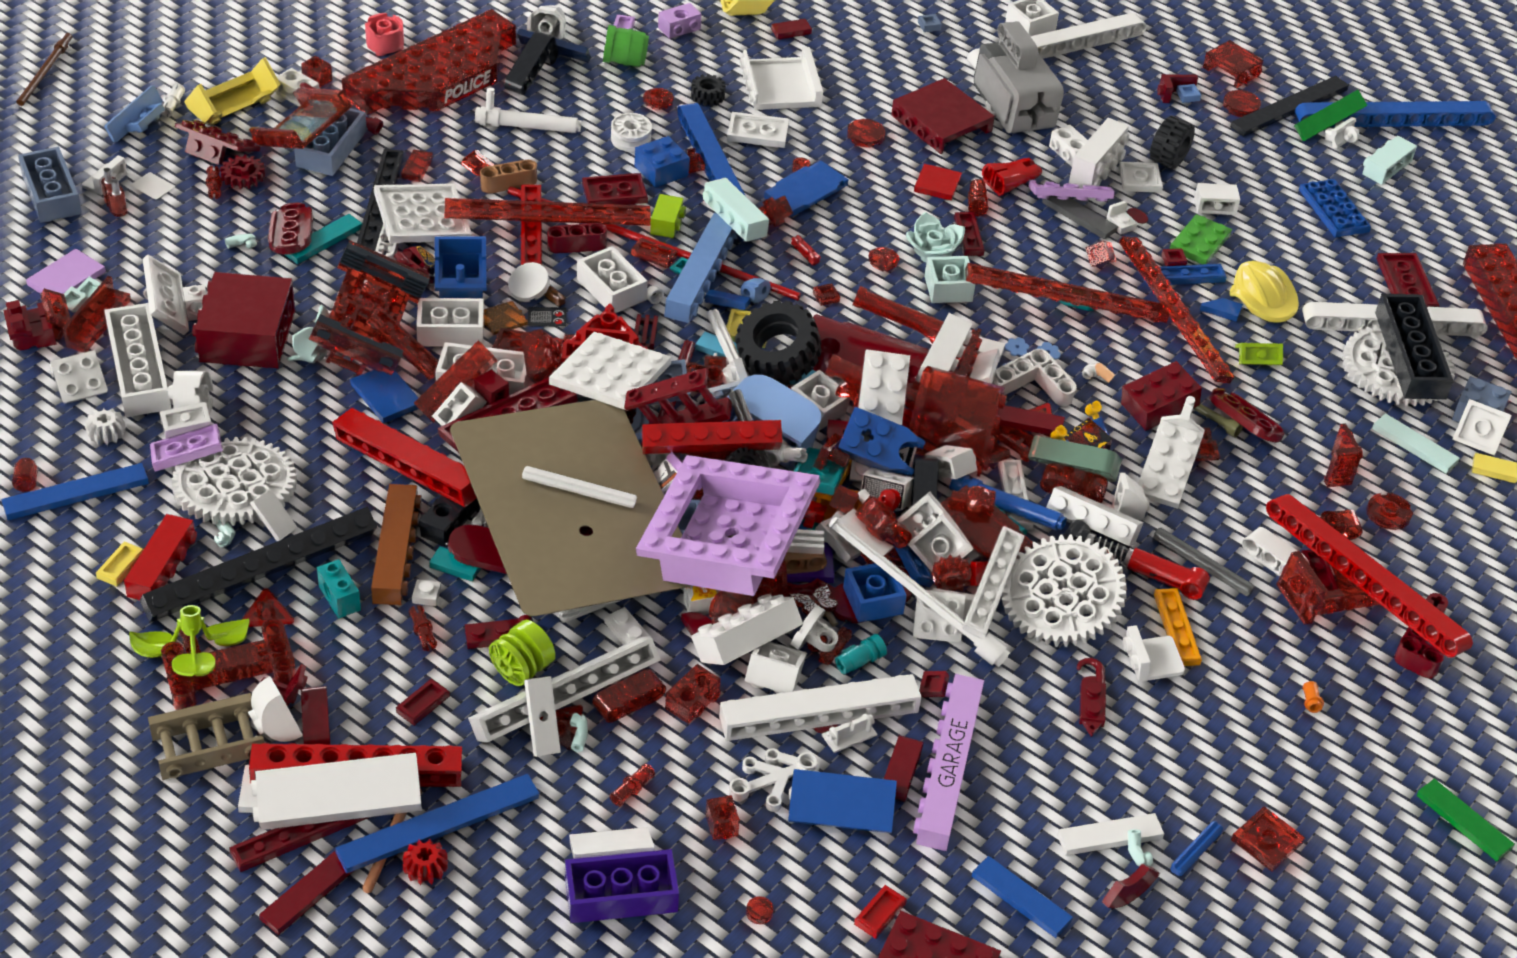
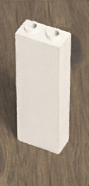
[251,753,422,830]

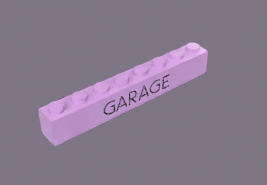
[913,674,984,851]

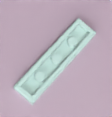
[1372,413,1460,474]

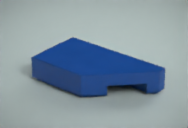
[1200,298,1243,321]

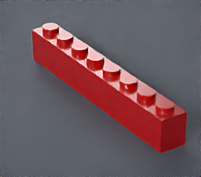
[332,408,477,507]

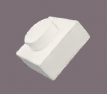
[412,579,441,606]

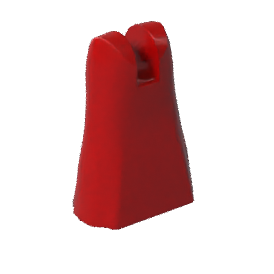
[982,158,1042,196]

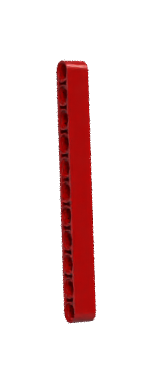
[1266,494,1473,658]

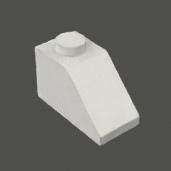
[1112,473,1149,520]

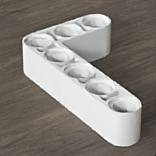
[959,349,1076,412]

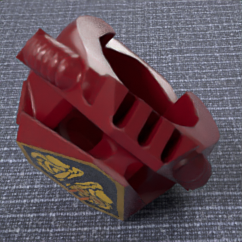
[393,246,435,287]

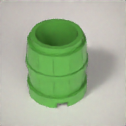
[603,25,649,67]

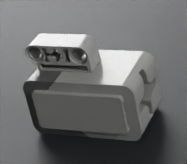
[974,21,1064,133]

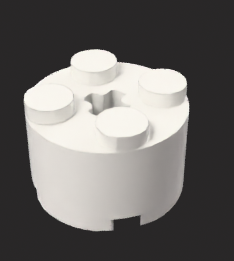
[168,371,213,414]

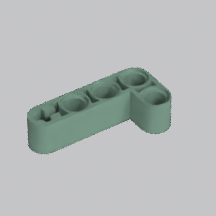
[1028,436,1122,482]

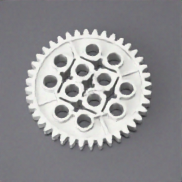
[1342,325,1455,406]
[172,437,297,526]
[1002,535,1127,647]

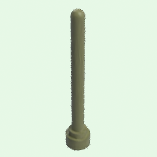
[1193,403,1243,438]

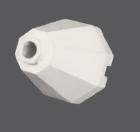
[527,5,566,40]

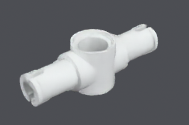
[764,439,808,467]

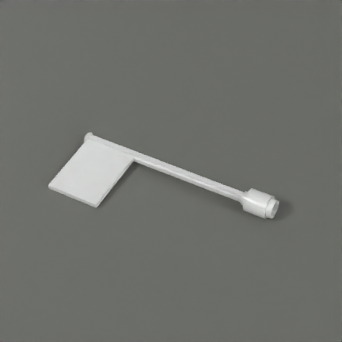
[829,509,1011,668]

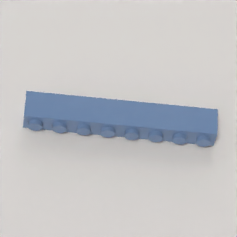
[664,213,738,323]

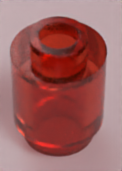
[12,458,38,492]

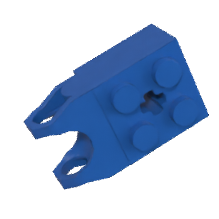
[836,407,926,477]

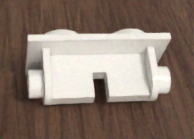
[822,714,877,753]

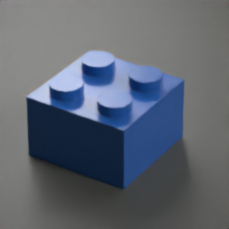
[634,136,690,188]
[843,560,907,623]

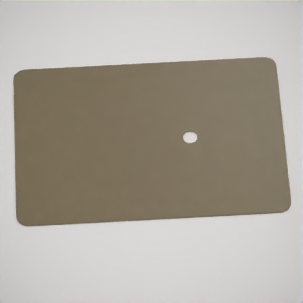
[450,400,692,616]

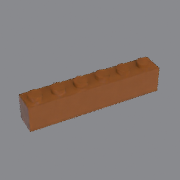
[371,484,422,605]

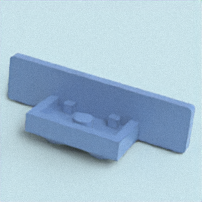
[104,85,165,142]

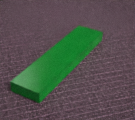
[1294,90,1368,142]
[1416,778,1515,862]

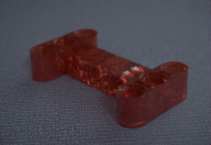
[161,619,296,710]

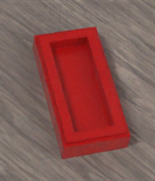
[854,885,907,939]

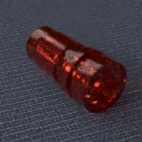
[968,179,988,216]

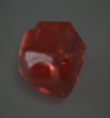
[868,247,899,272]

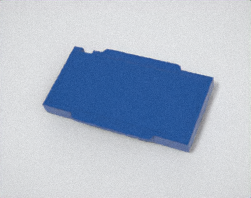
[764,161,849,217]

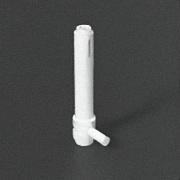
[475,88,581,133]

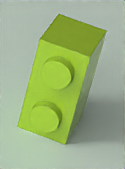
[650,194,686,238]

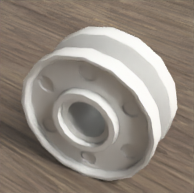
[611,113,652,152]

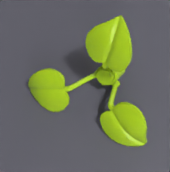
[129,605,249,676]

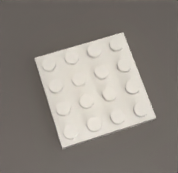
[374,184,472,243]
[549,332,671,411]

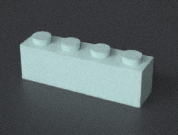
[703,178,769,242]

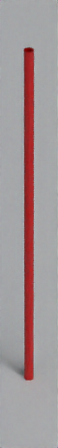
[507,186,801,301]

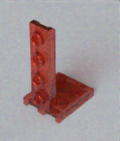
[1276,551,1379,625]

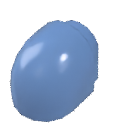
[740,278,771,303]

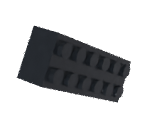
[1375,294,1454,400]

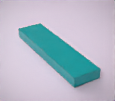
[284,214,362,264]

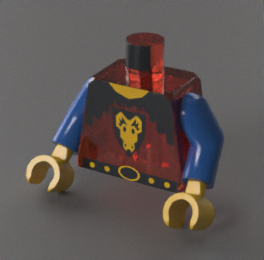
[1051,401,1112,450]

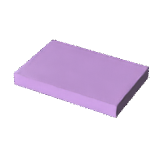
[26,249,106,304]
[150,423,223,472]

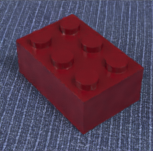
[1121,361,1202,431]

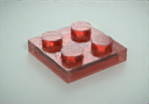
[1231,806,1305,872]

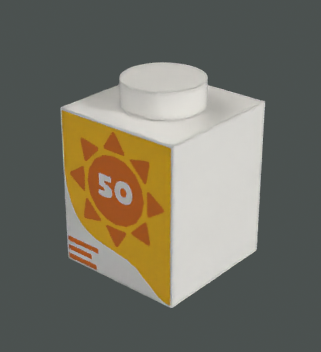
[683,586,721,615]

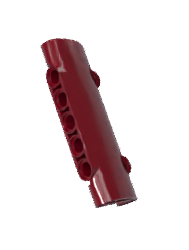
[812,314,953,408]

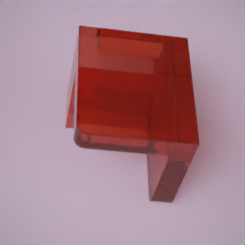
[1085,240,1117,267]

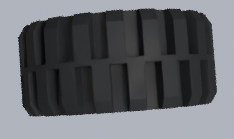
[735,300,822,385]

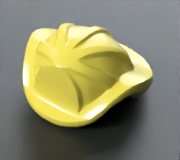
[1230,261,1299,323]

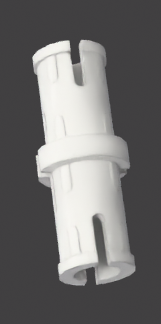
[161,84,185,117]

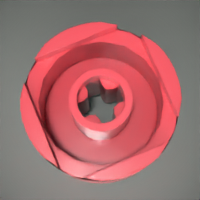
[365,13,404,56]

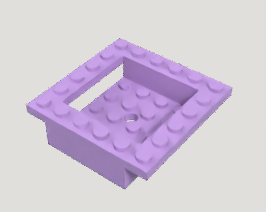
[636,455,820,596]

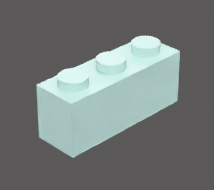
[1362,136,1417,185]

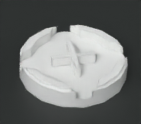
[508,262,550,302]

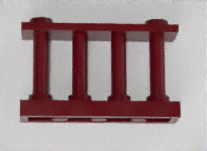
[624,368,732,424]

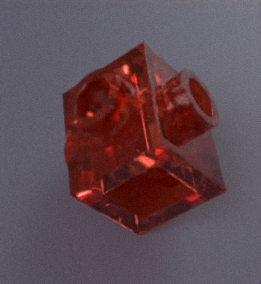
[758,195,793,227]

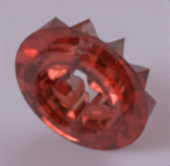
[643,88,674,110]

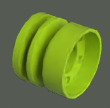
[489,620,555,686]

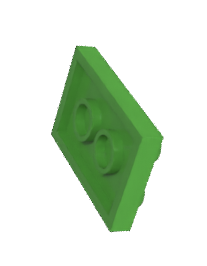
[1170,214,1232,265]

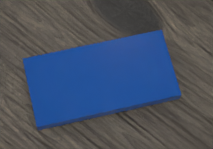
[1299,179,1371,238]
[788,769,897,833]

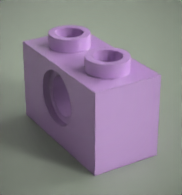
[658,3,702,39]

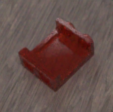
[1203,40,1264,88]

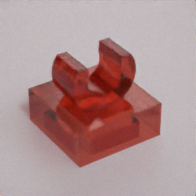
[687,148,705,173]

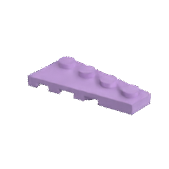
[1029,180,1114,201]

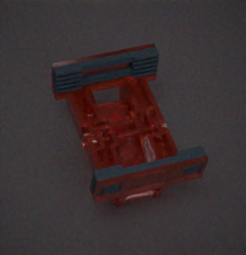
[309,240,430,376]

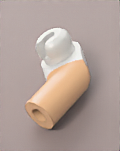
[1082,363,1115,383]

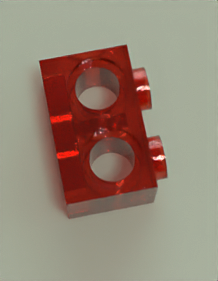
[665,664,721,724]

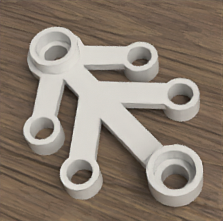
[729,748,820,812]

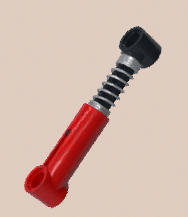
[1063,520,1210,600]

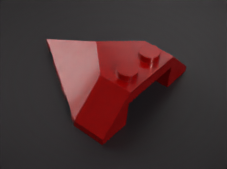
[561,303,648,363]

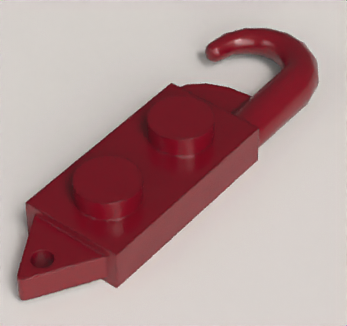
[1077,658,1106,737]

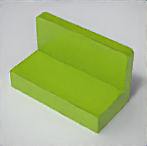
[1235,343,1283,365]

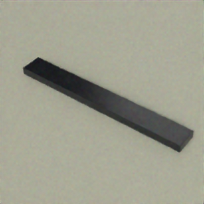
[1230,76,1349,137]
[356,149,404,254]

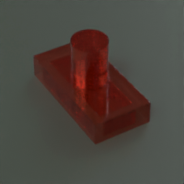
[813,433,850,470]

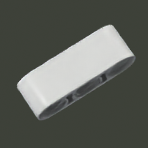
[1242,527,1310,582]

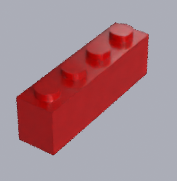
[124,514,197,600]

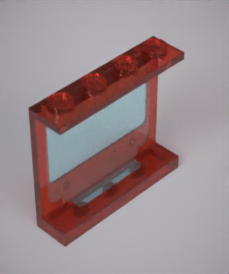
[249,88,352,149]

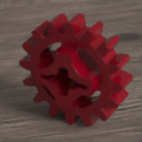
[220,155,266,189]

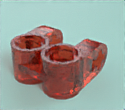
[855,495,912,548]

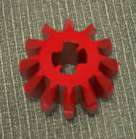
[403,839,448,886]

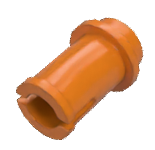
[1302,681,1324,713]

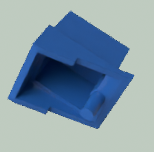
[435,236,487,299]

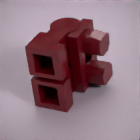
[3,300,57,350]

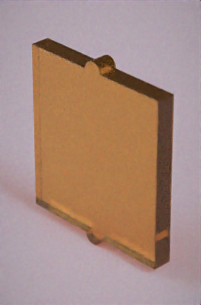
[484,301,528,335]

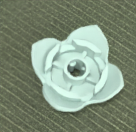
[906,212,965,262]
[287,304,339,363]

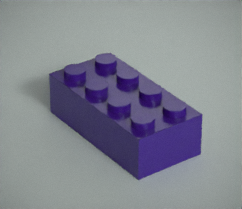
[565,849,679,923]

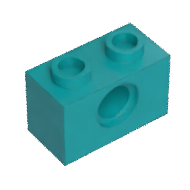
[317,559,361,619]

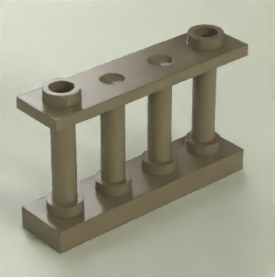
[148,693,264,780]

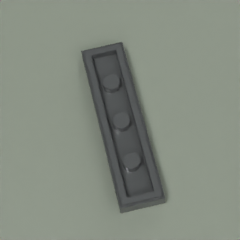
[1042,196,1118,240]

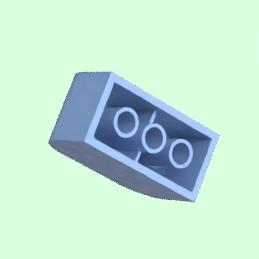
[723,375,821,471]

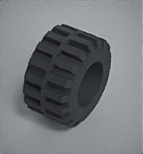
[1150,115,1195,169]

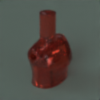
[951,486,996,514]

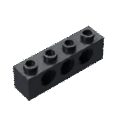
[419,495,480,547]

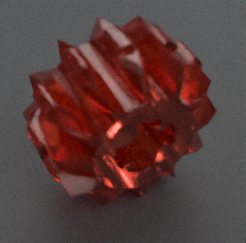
[931,554,972,591]

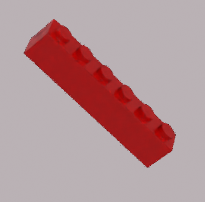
[642,420,782,454]

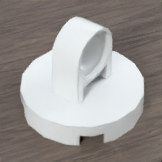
[790,605,838,652]

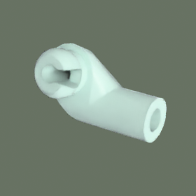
[214,520,235,547]
[570,713,588,752]
[1128,829,1153,867]

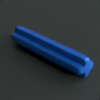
[1170,821,1223,876]

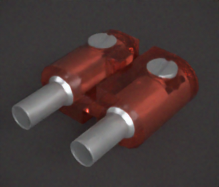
[101,167,128,217]

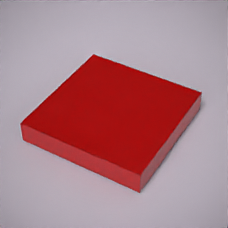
[914,164,962,201]

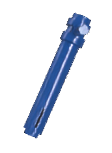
[947,475,1067,531]

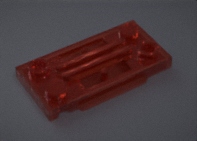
[940,485,1033,560]

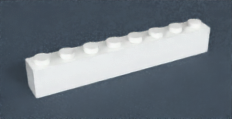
[468,637,661,742]
[719,674,921,741]

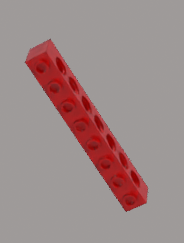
[249,743,462,787]

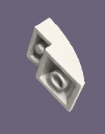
[893,492,974,579]

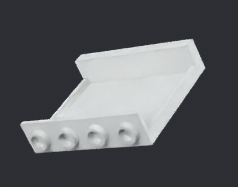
[740,47,823,110]

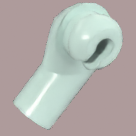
[225,234,257,249]

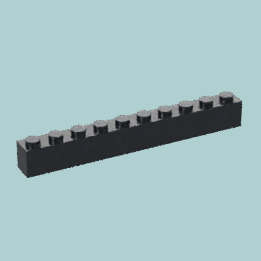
[140,506,377,623]

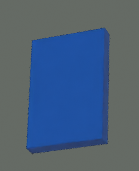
[350,365,423,424]

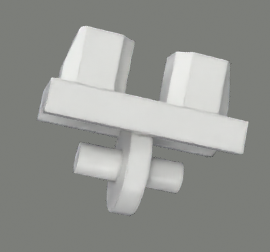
[1325,117,1360,149]

